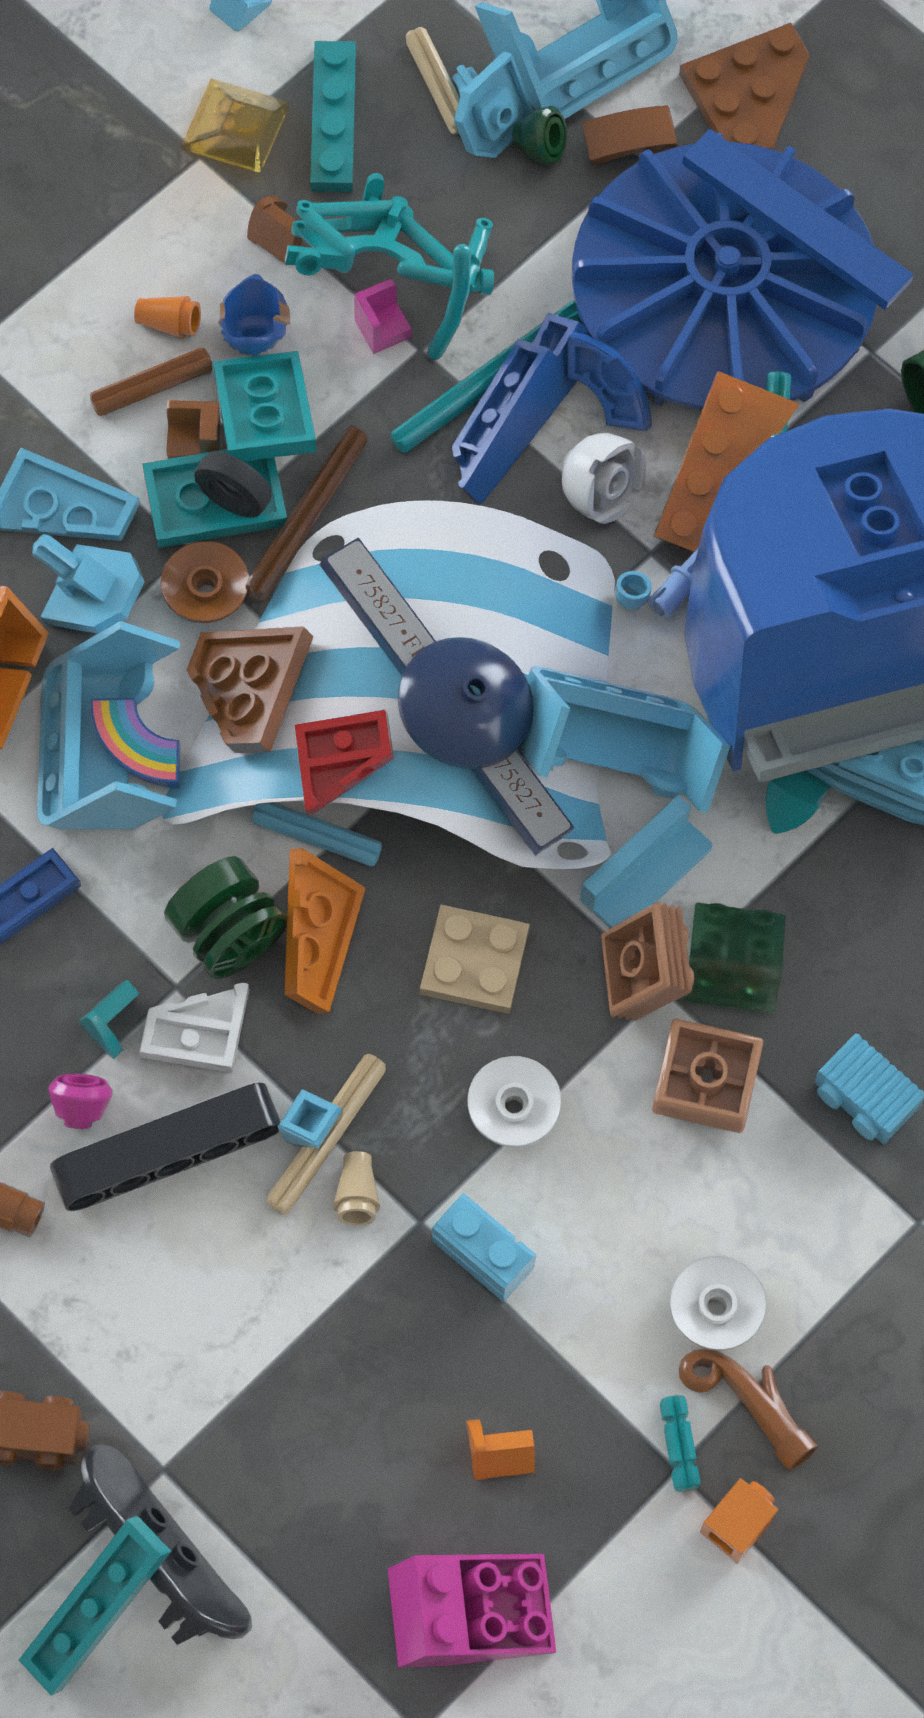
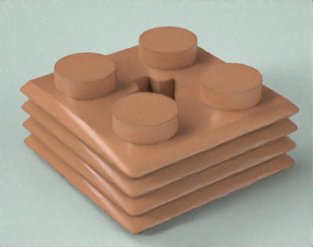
[601,902,694,1021]
[652,1019,763,1133]

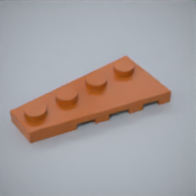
[653,371,800,552]

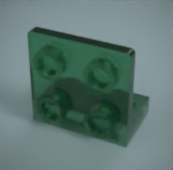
[683,902,786,1013]

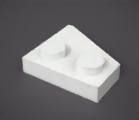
[139,983,249,1073]

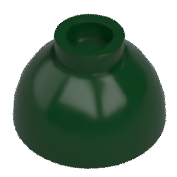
[512,106,567,166]

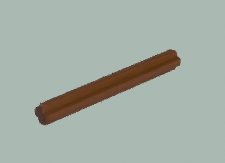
[245,425,367,602]

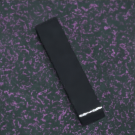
[50,1082,281,1211]

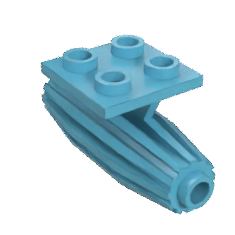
[806,739,924,826]

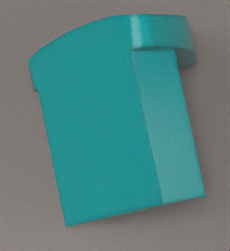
[765,771,831,834]
[78,980,140,1059]

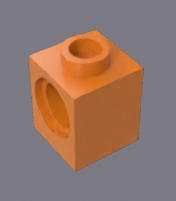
[700,1478,779,1564]

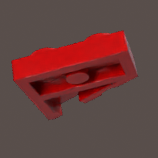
[295,710,394,815]

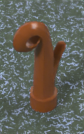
[678,1349,818,1472]

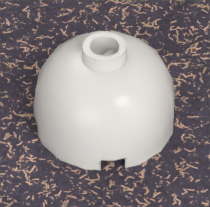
[562,433,646,524]

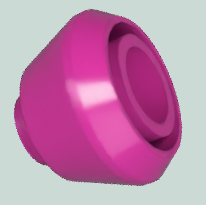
[48,1074,113,1129]

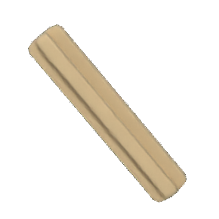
[406,27,460,135]

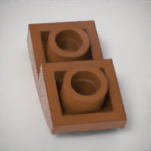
[582,105,678,166]

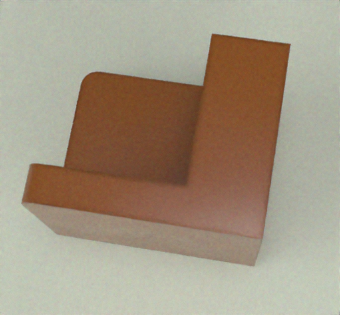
[166,400,221,459]

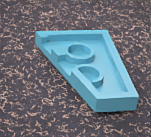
[0,448,140,541]

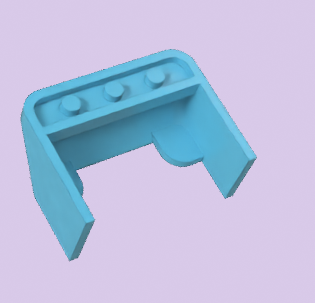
[475,0,678,119]
[37,621,180,830]
[521,667,731,813]

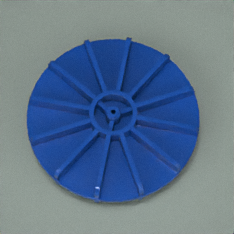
[572,133,877,410]

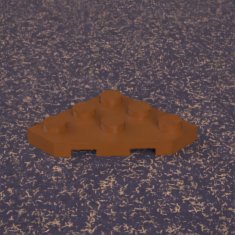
[679,23,810,150]
[186,626,314,753]

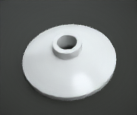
[468,1056,561,1147]
[670,1256,766,1351]

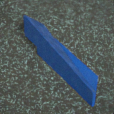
[452,312,589,504]

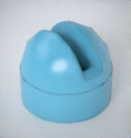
[615,571,652,610]

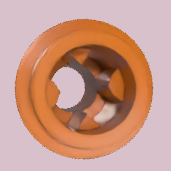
[134,296,201,339]

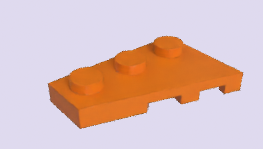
[284,848,366,1014]

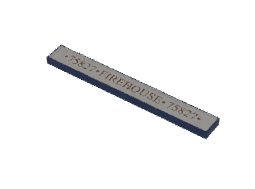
[320,537,575,856]

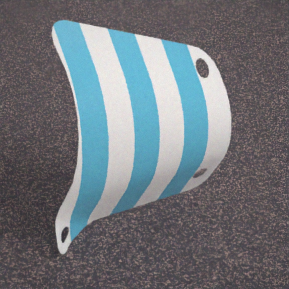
[162,501,615,869]

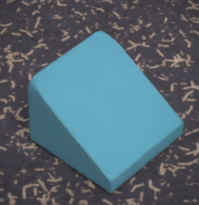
[209,0,272,31]
[278,1089,343,1149]

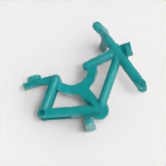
[285,173,494,360]

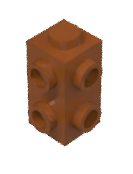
[0,1391,90,1470]

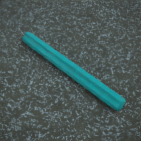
[390,299,582,453]

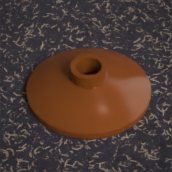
[160,541,249,623]

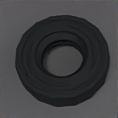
[194,452,272,518]

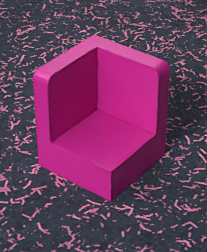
[354,279,412,354]

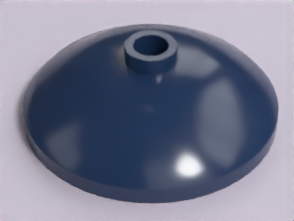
[398,637,534,769]

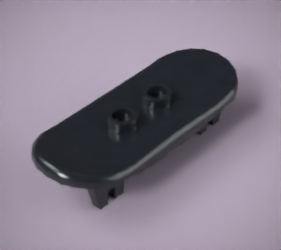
[69,1443,252,1645]

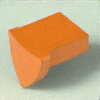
[466,1419,535,1481]

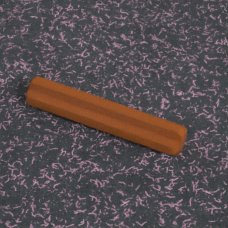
[90,348,213,416]

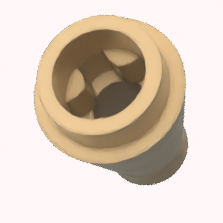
[333,1151,380,1226]

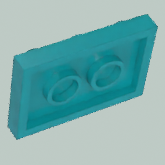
[213,351,317,461]
[142,449,287,548]

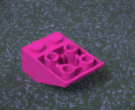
[388,1554,556,1668]

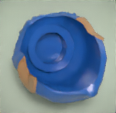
[218,274,290,356]

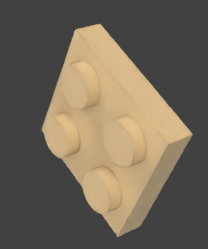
[420,904,530,1014]

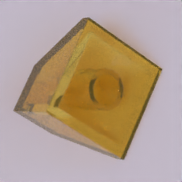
[182,78,289,173]

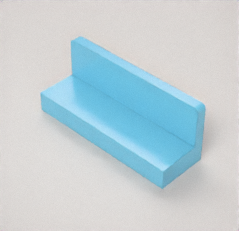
[580,795,713,928]

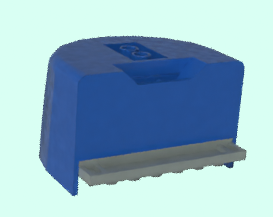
[684,409,924,783]

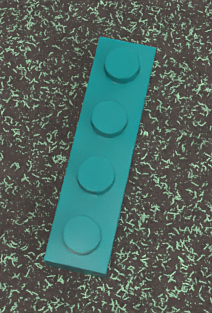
[310,41,356,192]
[18,1516,171,1696]

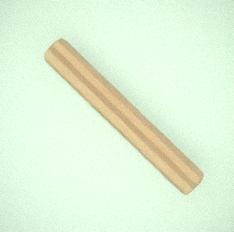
[267,1054,386,1215]

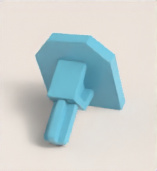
[452,51,534,158]
[31,534,145,634]

